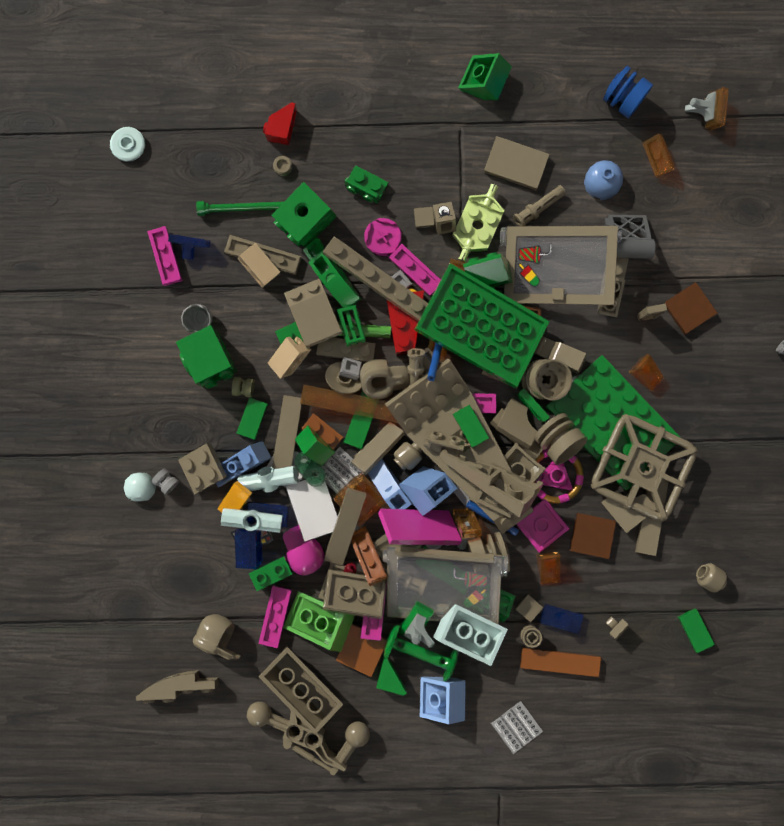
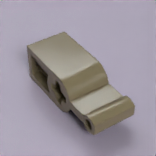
[534,336,587,374]

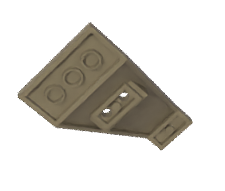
[385,359,534,534]

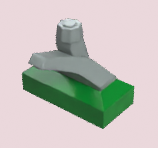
[398,601,435,648]

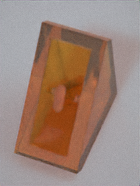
[629,354,664,391]
[536,552,560,585]

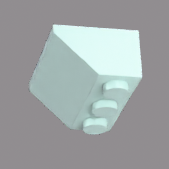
[433,604,508,666]

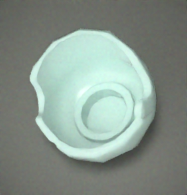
[124,473,156,501]

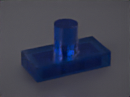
[168,234,211,260]
[540,604,584,634]

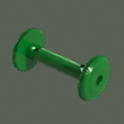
[384,625,459,682]

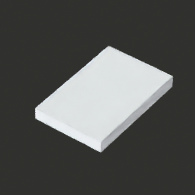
[286,474,337,542]

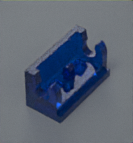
[247,502,290,527]
[234,528,262,570]

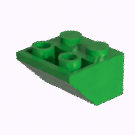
[463,252,513,288]

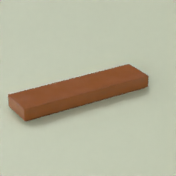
[520,647,601,677]

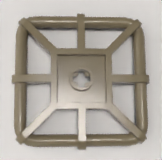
[591,414,698,522]

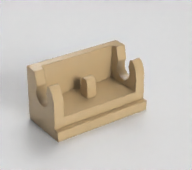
[238,243,280,288]
[268,337,311,378]

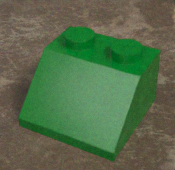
[458,53,512,100]

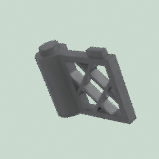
[604,215,655,259]

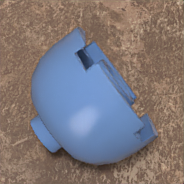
[584,160,623,200]

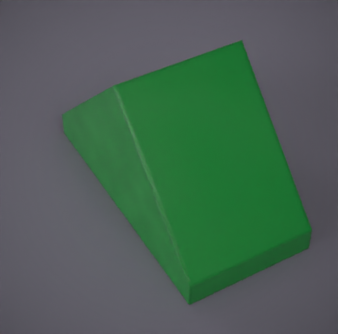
[295,425,335,466]
[376,657,407,696]

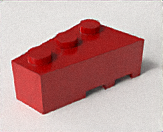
[386,290,424,356]

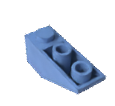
[216,441,271,487]
[368,459,412,509]

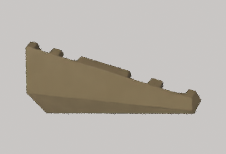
[439,449,543,518]

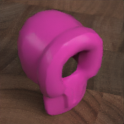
[283,525,325,576]

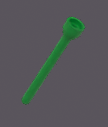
[196,201,284,217]

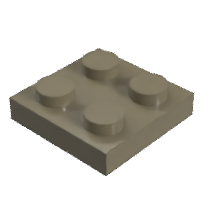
[178,442,227,494]

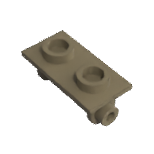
[424,430,466,457]

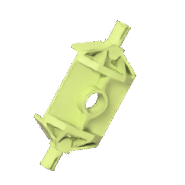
[453,184,504,262]

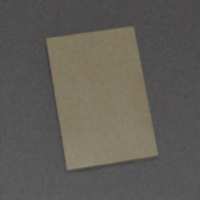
[484,136,549,190]
[323,570,386,619]

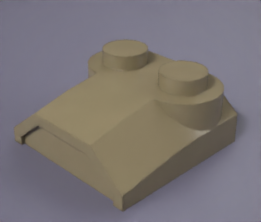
[504,443,546,482]

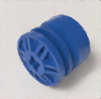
[603,66,654,119]

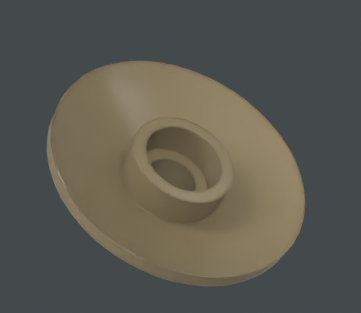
[325,362,361,394]

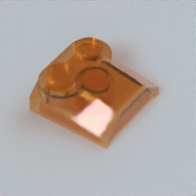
[334,473,386,528]

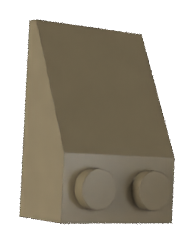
[284,279,342,348]

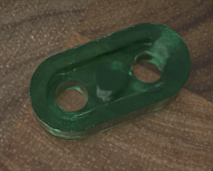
[295,452,325,487]

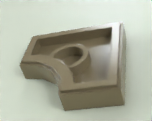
[495,398,538,449]
[601,490,657,533]

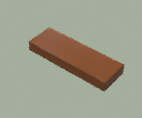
[351,526,388,586]

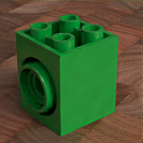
[271,182,337,247]
[176,325,238,389]

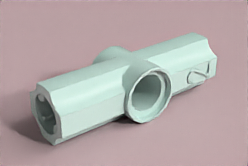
[237,466,298,492]
[221,508,283,533]

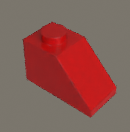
[263,102,297,146]

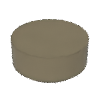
[273,156,292,176]

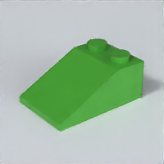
[283,591,355,652]

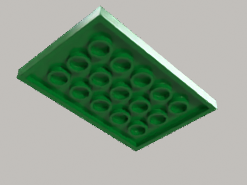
[414,263,550,388]
[546,355,681,491]

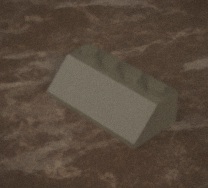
[258,647,343,734]

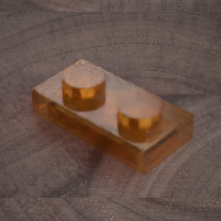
[643,134,675,177]

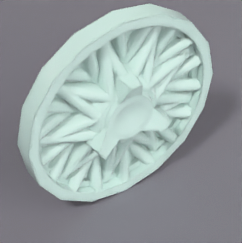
[110,127,145,162]

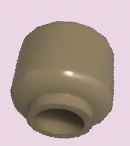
[394,442,422,470]
[696,563,727,593]

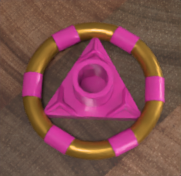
[533,449,584,504]

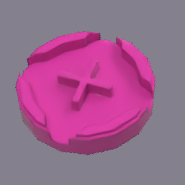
[364,218,401,256]

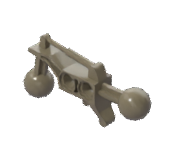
[247,701,370,775]

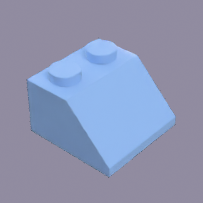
[420,677,465,724]

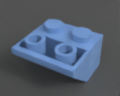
[399,466,458,516]

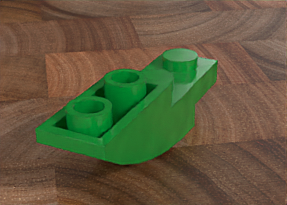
[303,238,361,308]

